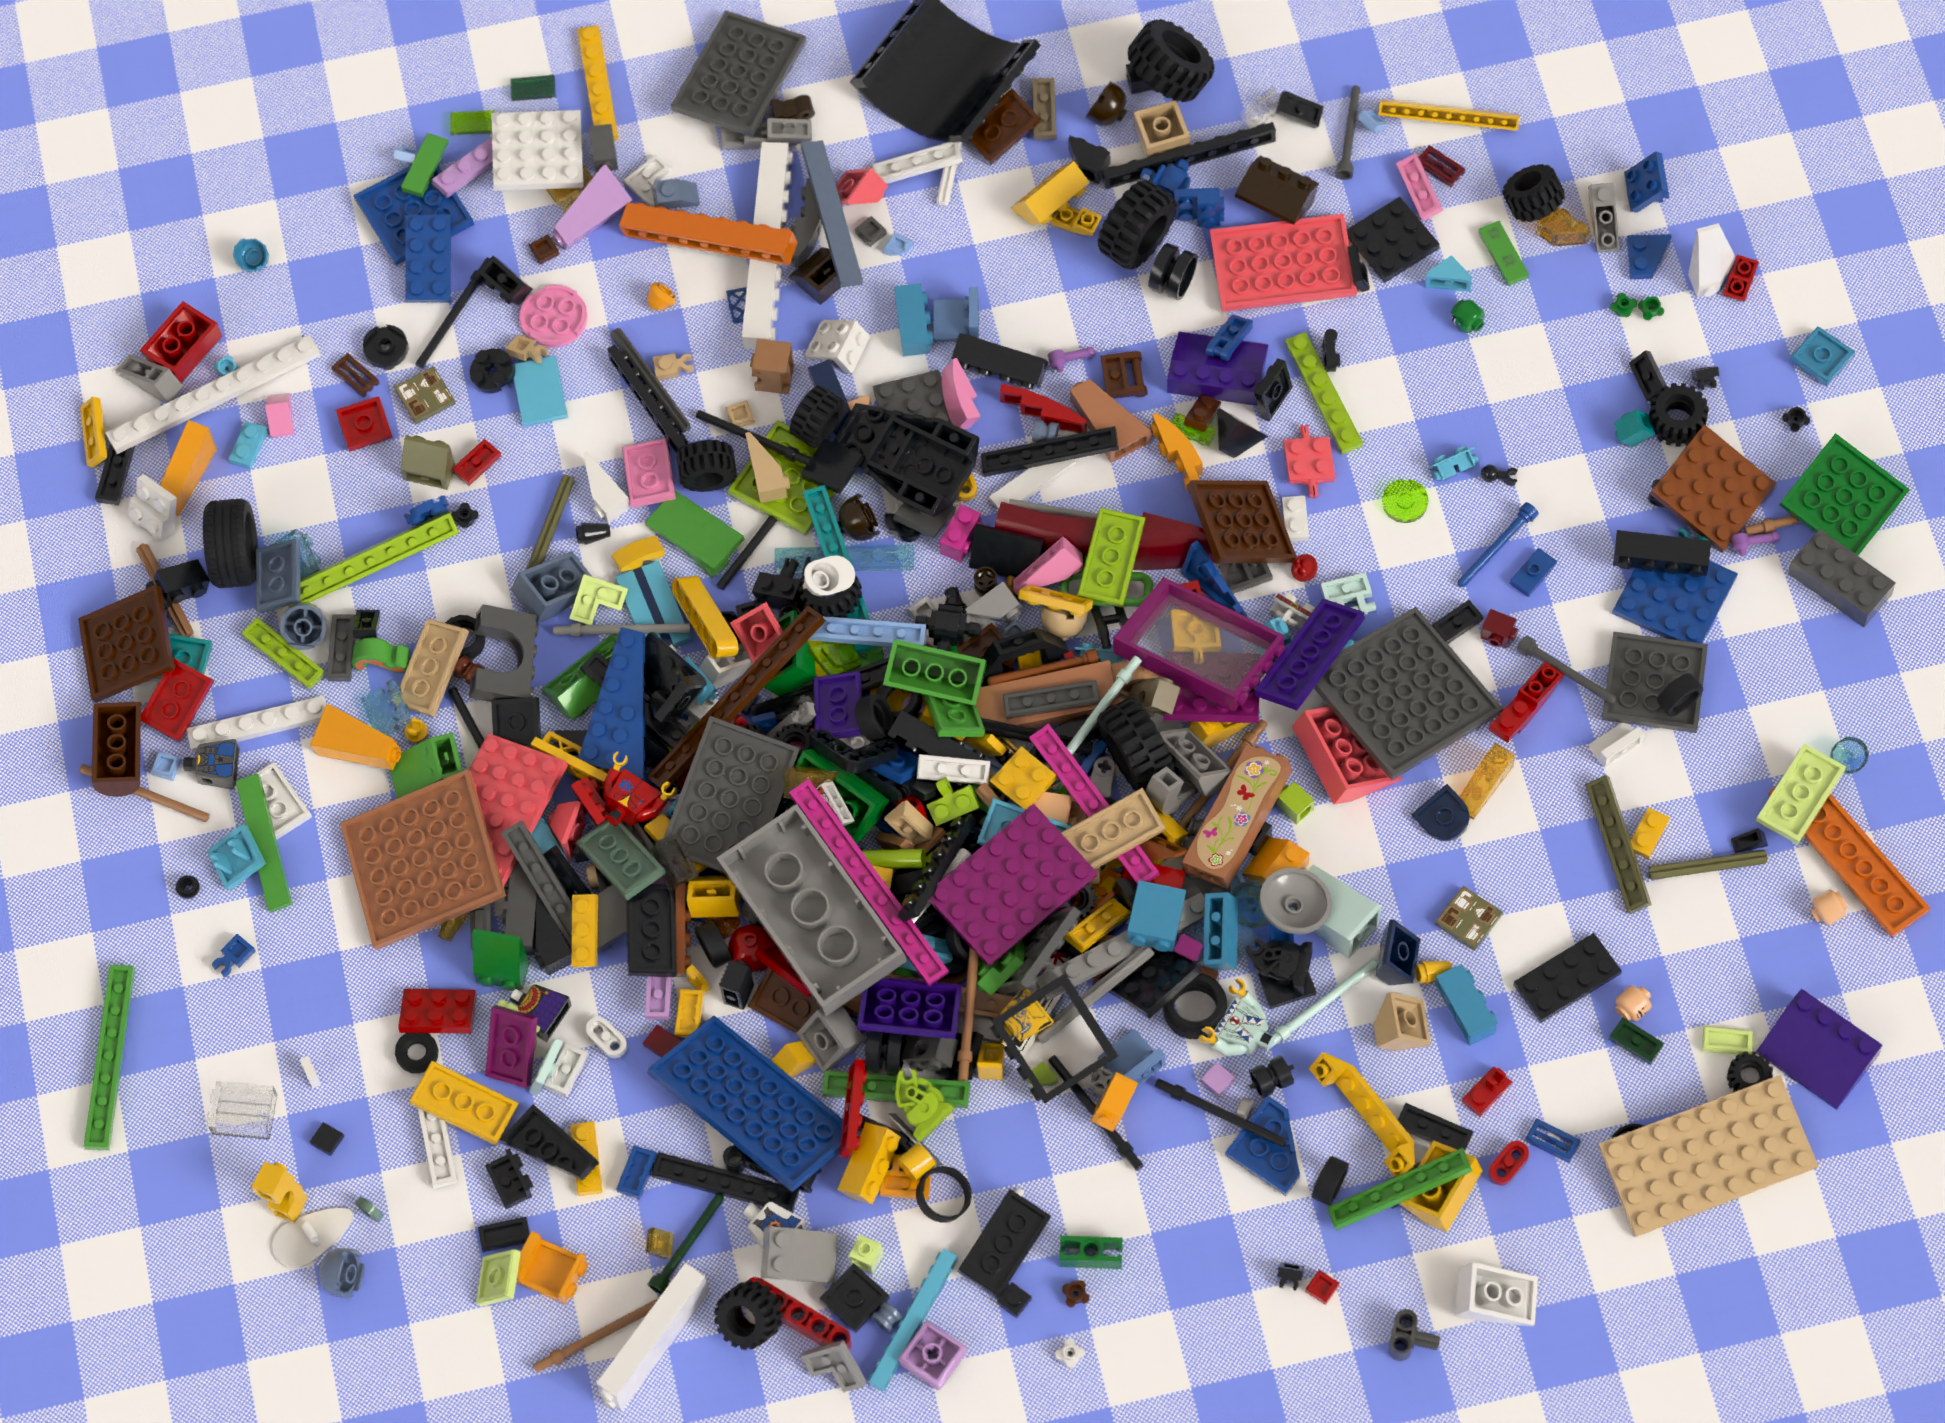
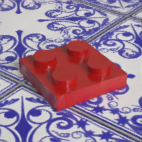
[336,396,393,452]

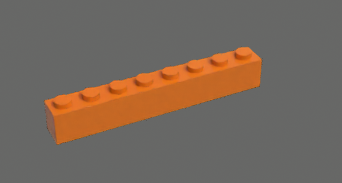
[619,202,798,266]

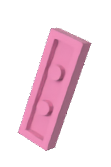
[1396,153,1443,221]

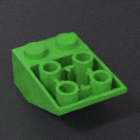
[390,732,463,799]

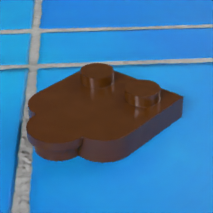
[958,622,1016,673]

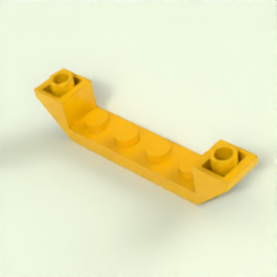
[1308,1052,1415,1177]

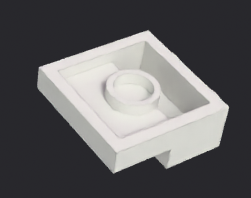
[128,474,177,539]

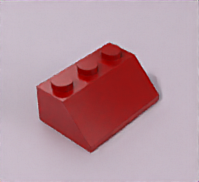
[140,301,222,383]

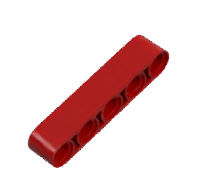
[747,1277,852,1351]

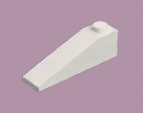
[1688,223,1735,298]

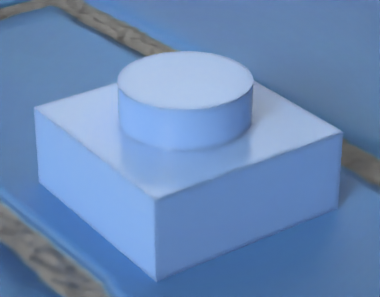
[1358,110,1388,132]
[393,146,419,165]

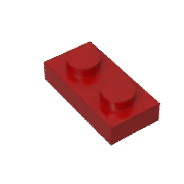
[452,438,501,486]

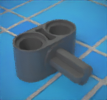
[1389,1309,1440,1361]

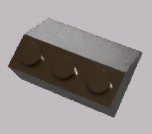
[1234,155,1319,225]

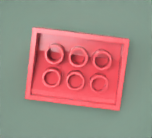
[1291,706,1402,805]

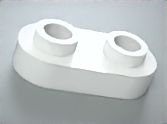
[586,1017,627,1059]

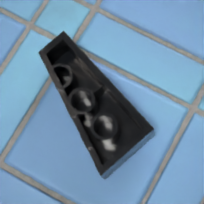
[887,710,987,785]

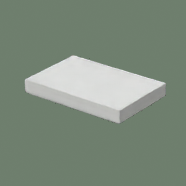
[234,762,312,840]

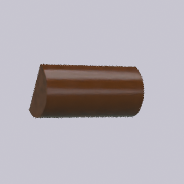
[92,702,141,797]

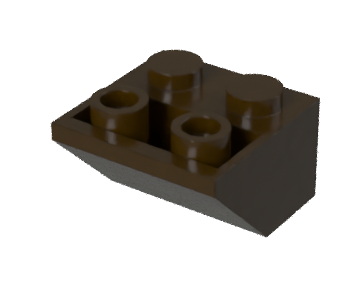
[789,247,841,305]

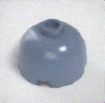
[280,602,327,650]
[318,1248,364,1298]

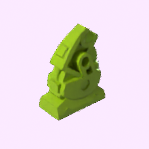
[895,1069,957,1142]

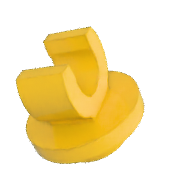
[404,718,428,743]

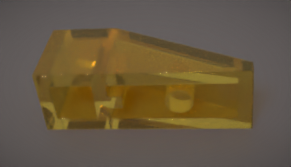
[1459,743,1515,820]

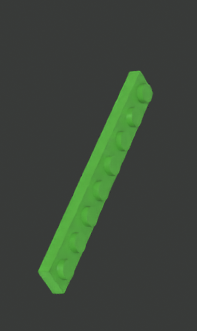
[84,965,135,1151]

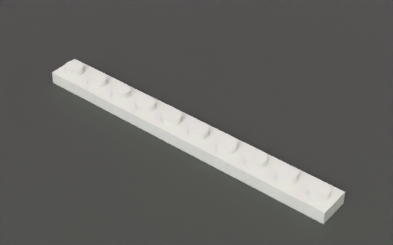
[106,335,321,454]

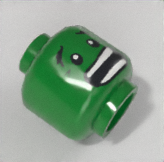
[1451,299,1485,333]

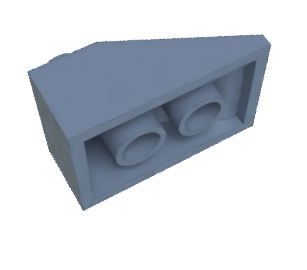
[511,551,592,624]

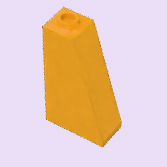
[160,420,217,516]
[310,704,401,770]

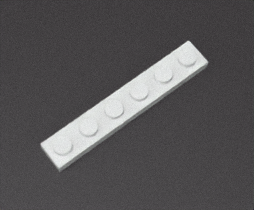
[187,695,327,753]

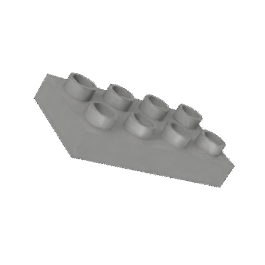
[717,804,907,1016]

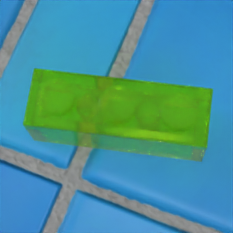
[1171,412,1215,447]

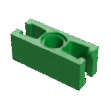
[1059,1236,1123,1269]

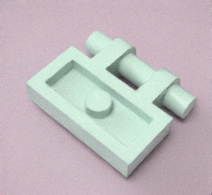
[1320,572,1376,615]

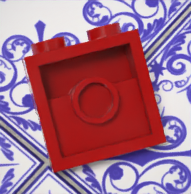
[571,776,609,827]

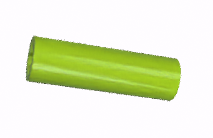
[862,849,926,869]

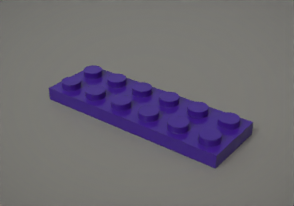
[1255,599,1365,711]

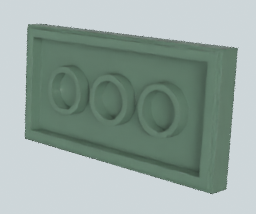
[576,821,666,900]

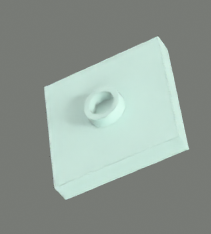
[529,1038,563,1096]

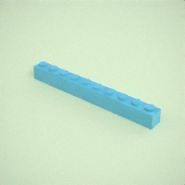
[869,1248,958,1393]

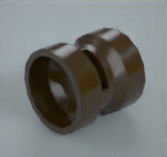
[974,566,998,597]

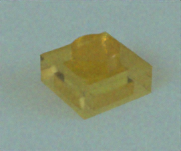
[646,1227,673,1259]

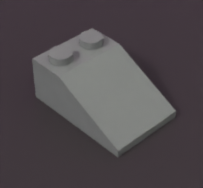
[761,1226,838,1284]

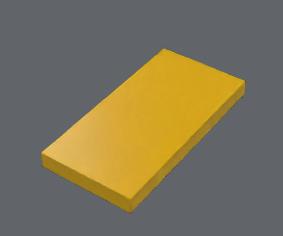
[409,1061,519,1146]

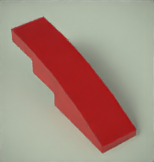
[1000,384,1087,433]

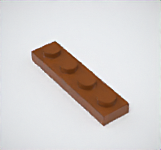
[676,878,691,977]

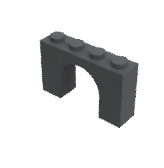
[469,604,539,702]

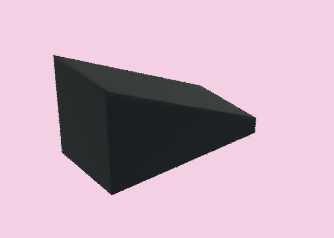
[1731,828,1768,853]

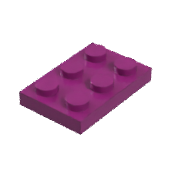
[485,1005,538,1088]

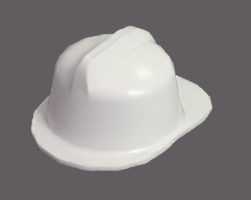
[803,556,855,596]

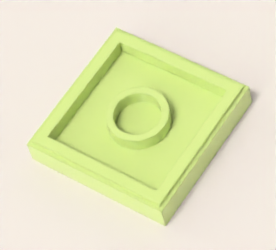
[476,1249,521,1306]

